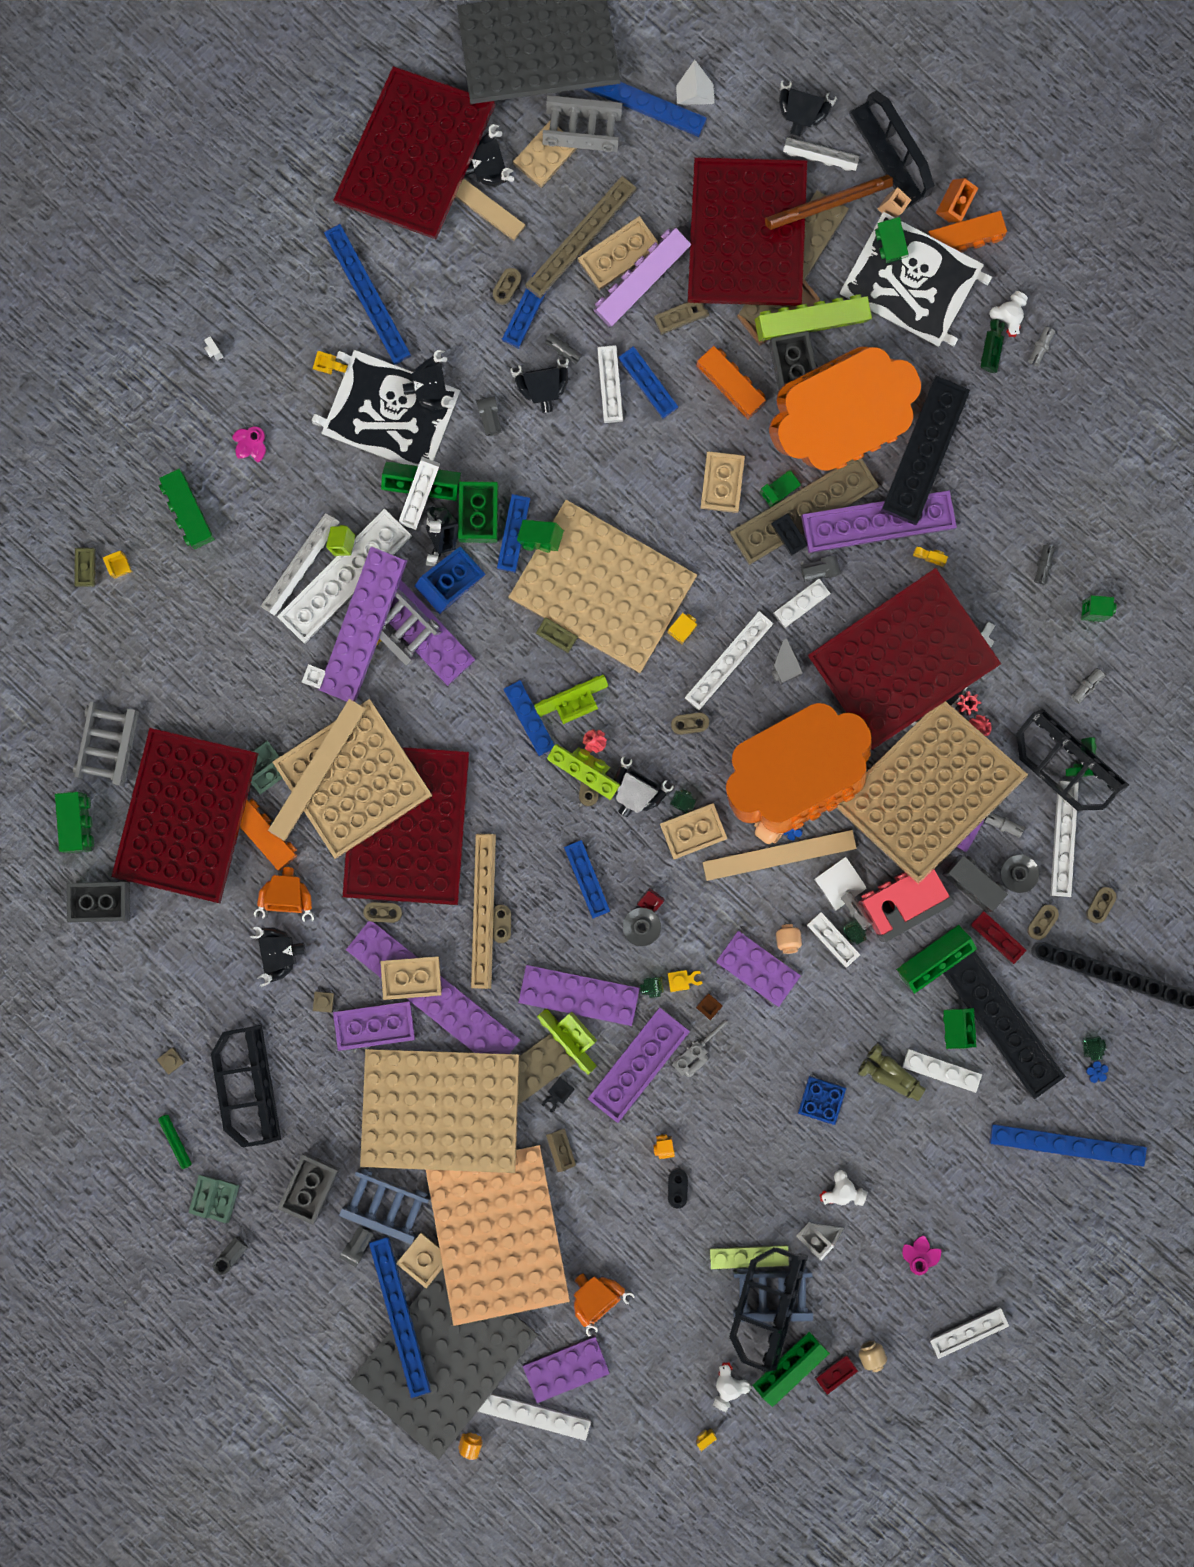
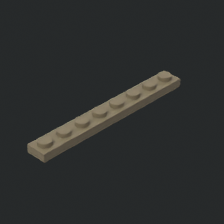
[526,176,637,299]

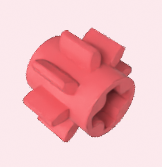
[955,691,981,715]
[969,715,992,736]
[583,729,607,753]

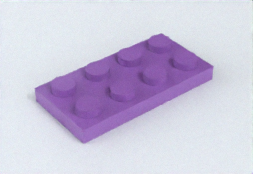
[716,931,800,1007]
[333,1001,415,1051]
[523,1336,610,1403]

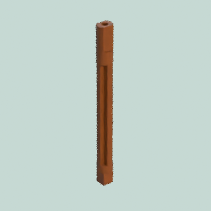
[765,175,893,230]

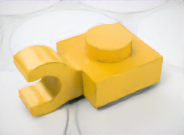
[312,351,347,375]

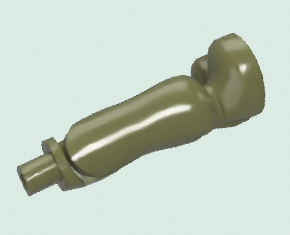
[857,1043,926,1101]

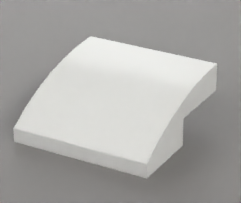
[814,857,867,911]

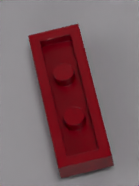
[970,911,1027,964]

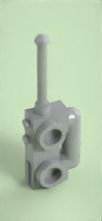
[672,1020,728,1077]

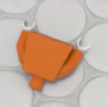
[254,867,314,922]
[574,1274,634,1336]

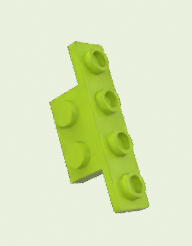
[534,674,608,724]
[547,744,620,800]
[537,1009,597,1075]

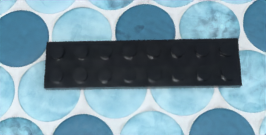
[881,375,970,526]
[943,951,1066,1099]

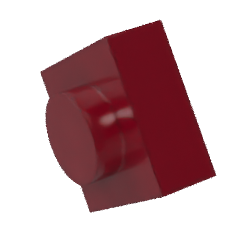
[637,888,664,912]

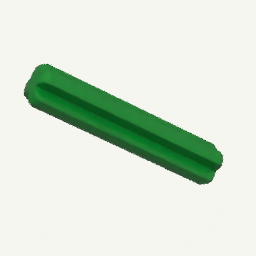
[158,1114,192,1169]

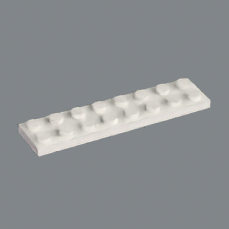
[277,509,412,644]

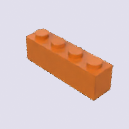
[927,211,1007,253]
[696,346,766,420]
[240,798,298,871]

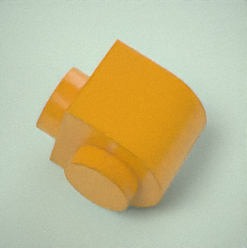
[653,1134,675,1159]
[458,1433,483,1460]

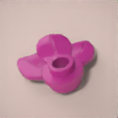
[232,426,266,462]
[902,1236,941,1275]

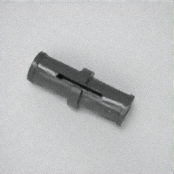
[545,333,583,365]
[1034,545,1055,585]

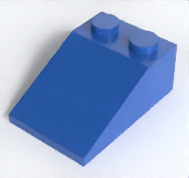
[415,546,486,614]

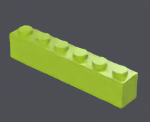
[755,295,872,341]

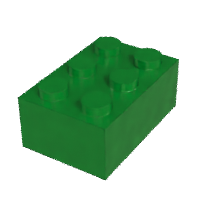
[458,482,498,543]
[55,792,94,853]

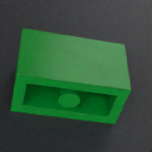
[875,217,909,263]
[517,520,564,553]
[1081,595,1117,622]
[943,1008,977,1049]

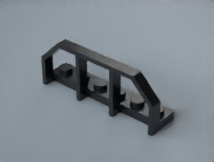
[849,90,935,209]
[1016,709,1130,811]
[211,1025,281,1148]
[729,1247,808,1372]

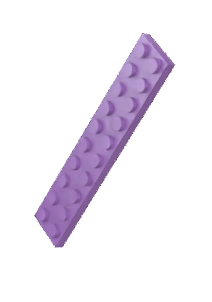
[346,921,521,1054]

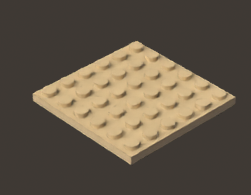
[273,699,433,859]

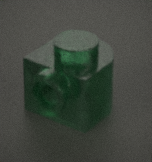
[670,789,697,813]
[842,919,867,945]
[639,976,664,998]
[1083,1036,1106,1061]

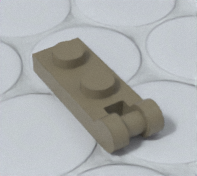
[654,302,710,335]

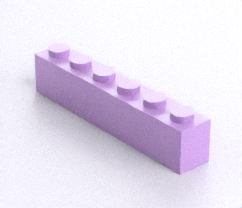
[593,228,691,327]

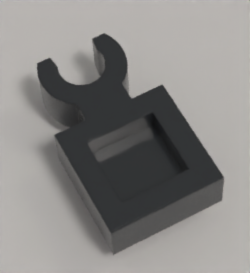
[542,1077,575,1113]

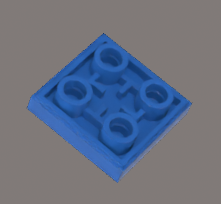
[798,1076,846,1125]

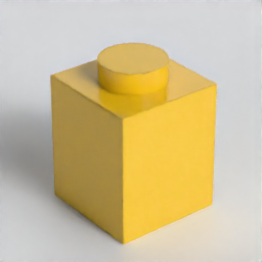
[667,613,697,644]

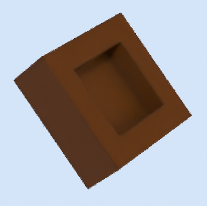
[695,993,723,1020]

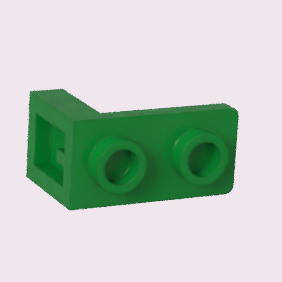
[760,470,801,507]
[1066,737,1096,777]

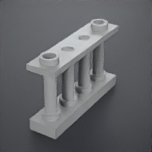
[543,95,622,152]
[379,585,442,666]
[73,702,139,787]

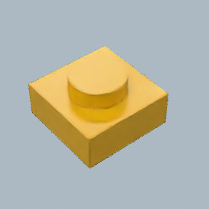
[696,1429,717,1451]

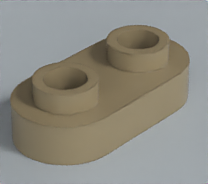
[493,268,521,305]
[671,713,709,735]
[579,782,599,806]
[1086,887,1116,923]
[363,902,403,923]
[493,905,511,943]
[1027,905,1059,940]

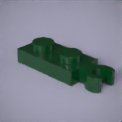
[980,319,1005,373]

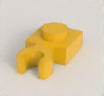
[913,547,948,567]
[667,970,702,992]

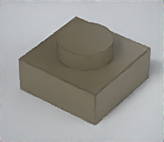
[313,992,335,1013]
[157,1047,185,1075]

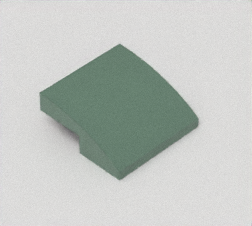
[251,740,282,794]
[188,1175,239,1223]

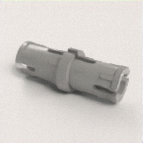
[1028,327,1055,366]
[1070,668,1105,704]
[984,813,1024,838]
[841,891,873,930]

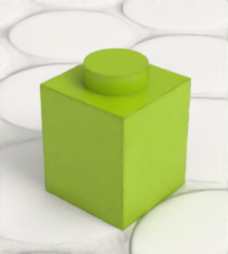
[326,525,356,556]

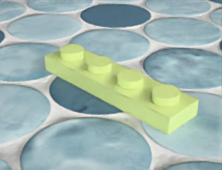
[710,1245,789,1269]

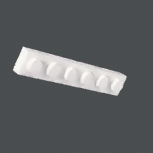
[260,513,340,616]
[685,611,774,710]
[1050,781,1079,897]
[477,1393,591,1441]

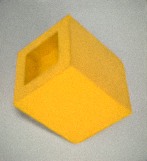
[103,551,132,579]

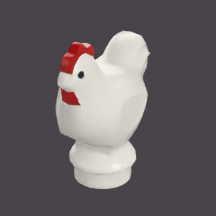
[989,291,1028,337]
[819,1170,867,1206]
[713,1362,751,1412]

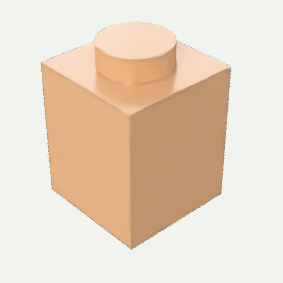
[878,187,911,218]

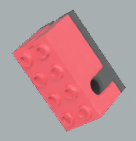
[858,869,954,942]

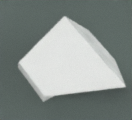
[676,60,714,106]
[796,1222,844,1260]

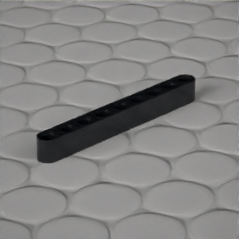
[1031,942,1194,1009]

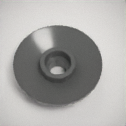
[1000,854,1039,893]
[623,908,661,946]

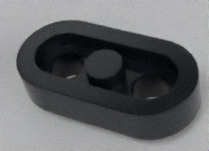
[668,1168,688,1209]

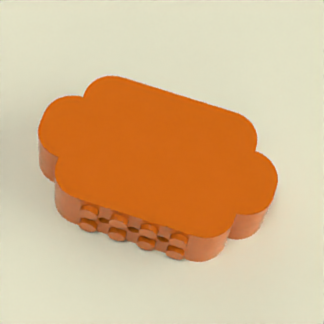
[769,347,921,471]
[726,703,871,833]

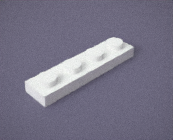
[783,137,859,171]
[597,345,623,423]
[399,457,440,530]
[902,1049,982,1093]
[929,1307,1009,1359]

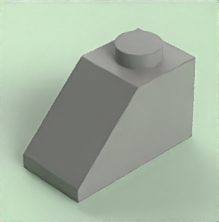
[771,639,803,685]

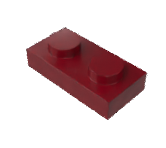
[815,1354,858,1395]

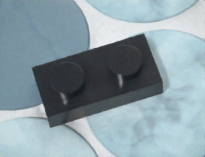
[771,513,808,556]

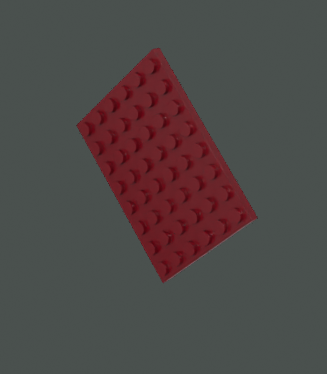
[333,66,496,240]
[688,157,807,306]
[808,568,1002,750]
[111,728,259,904]
[342,747,469,905]

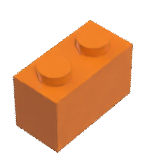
[936,178,978,223]

